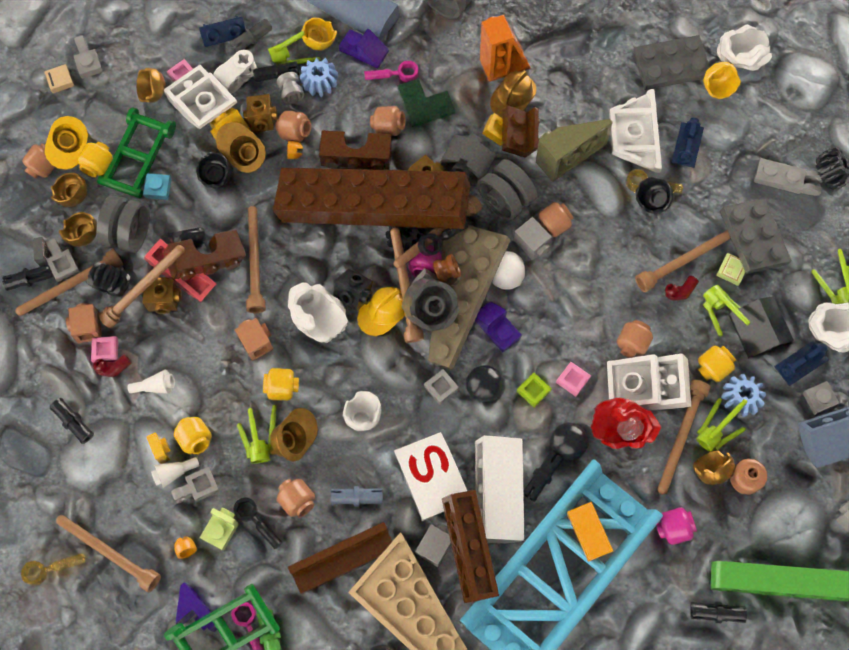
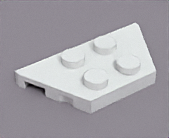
[609,89,662,173]

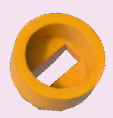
[287,141,303,159]
[174,536,197,559]

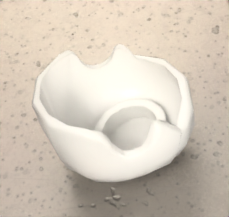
[492,251,525,289]
[343,391,381,431]

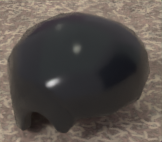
[196,151,232,189]
[636,177,674,214]
[168,227,206,250]
[466,365,505,403]
[550,422,589,461]

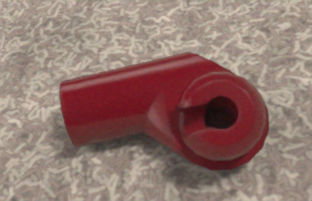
[665,276,699,301]
[93,354,132,377]

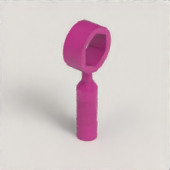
[364,61,418,83]
[231,602,264,650]

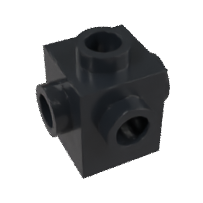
[333,268,373,311]

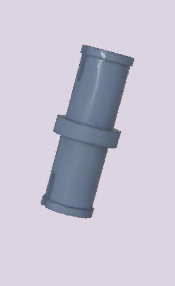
[331,486,382,507]

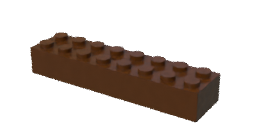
[273,168,471,229]

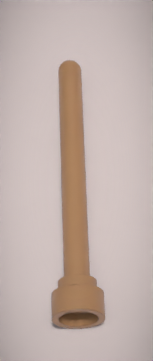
[394,195,482,268]
[246,206,266,314]
[390,228,424,343]
[635,230,731,292]
[99,245,184,328]
[16,248,124,316]
[658,380,711,495]
[56,515,161,593]

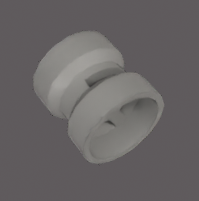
[276,72,305,104]

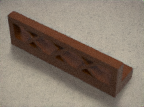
[442,490,499,603]
[288,522,392,595]

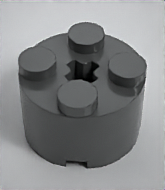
[440,135,496,186]
[402,278,459,331]

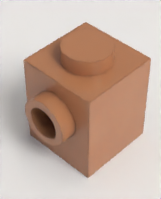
[66,303,102,343]
[234,318,273,361]

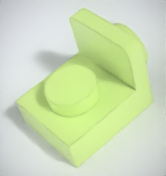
[200,508,239,551]

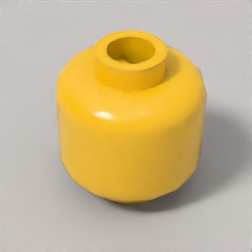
[77,142,113,178]
[698,346,736,382]
[263,368,299,401]
[174,417,212,454]

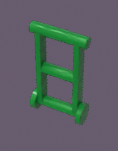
[97,107,176,199]
[164,584,280,650]

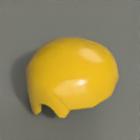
[301,18,337,51]
[703,61,741,99]

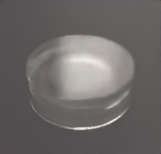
[617,418,644,441]

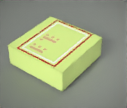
[716,253,745,286]

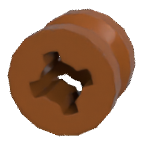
[433,254,461,283]

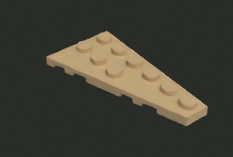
[348,532,468,650]

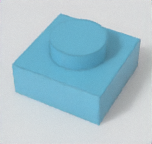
[143,173,172,200]

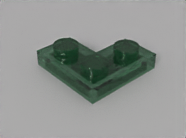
[397,79,455,127]

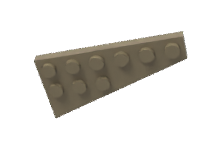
[428,225,510,370]

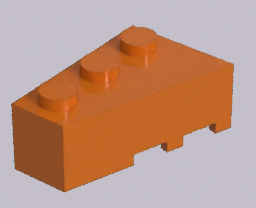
[480,15,531,82]

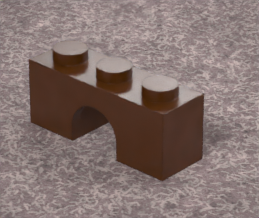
[319,130,392,170]
[163,229,246,280]

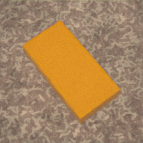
[567,502,613,562]

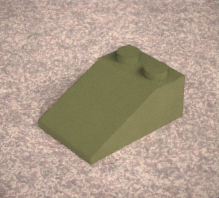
[536,119,613,182]

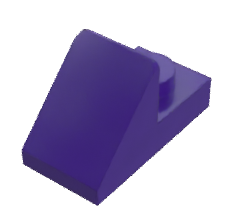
[339,29,389,69]
[475,301,522,353]
[175,582,217,632]

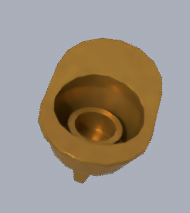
[490,70,536,119]
[216,122,266,173]
[270,408,318,462]

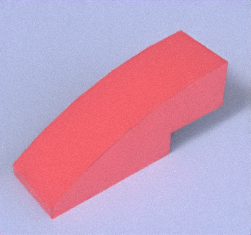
[144,239,217,302]

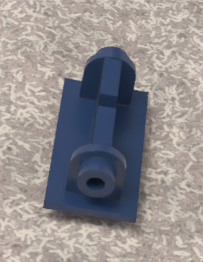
[199,16,246,47]
[671,117,704,168]
[774,340,829,386]

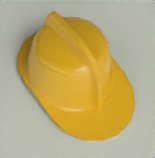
[44,116,88,170]
[357,287,405,336]

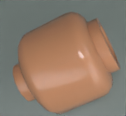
[370,106,406,136]
[275,111,311,142]
[22,143,55,179]
[538,202,574,237]
[617,320,653,358]
[730,458,767,495]
[277,479,315,518]

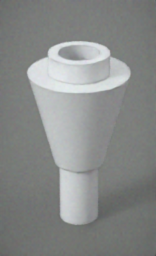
[128,369,175,394]
[151,457,200,488]

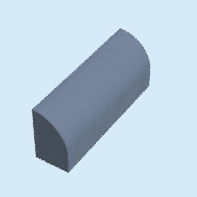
[307,0,399,41]
[798,407,849,468]

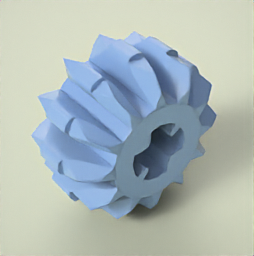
[299,57,338,97]
[721,374,766,417]

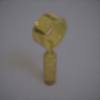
[626,169,683,194]
[21,553,85,586]

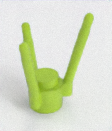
[268,31,321,65]
[811,249,849,304]
[703,284,750,337]
[696,398,748,452]
[237,405,277,464]

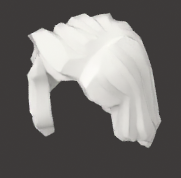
[717,24,772,71]
[288,283,348,343]
[808,303,849,352]

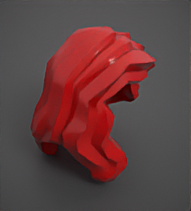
[591,398,661,449]

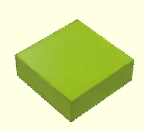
[516,373,552,408]

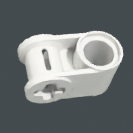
[213,50,257,94]

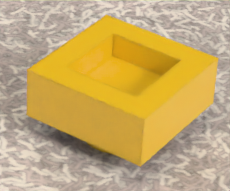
[482,113,503,146]
[146,432,171,464]

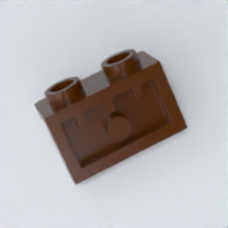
[502,106,540,158]

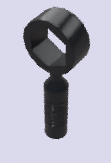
[418,222,468,256]
[233,497,282,549]

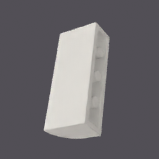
[475,435,524,543]

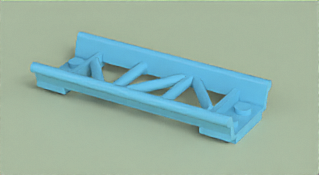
[460,459,663,650]

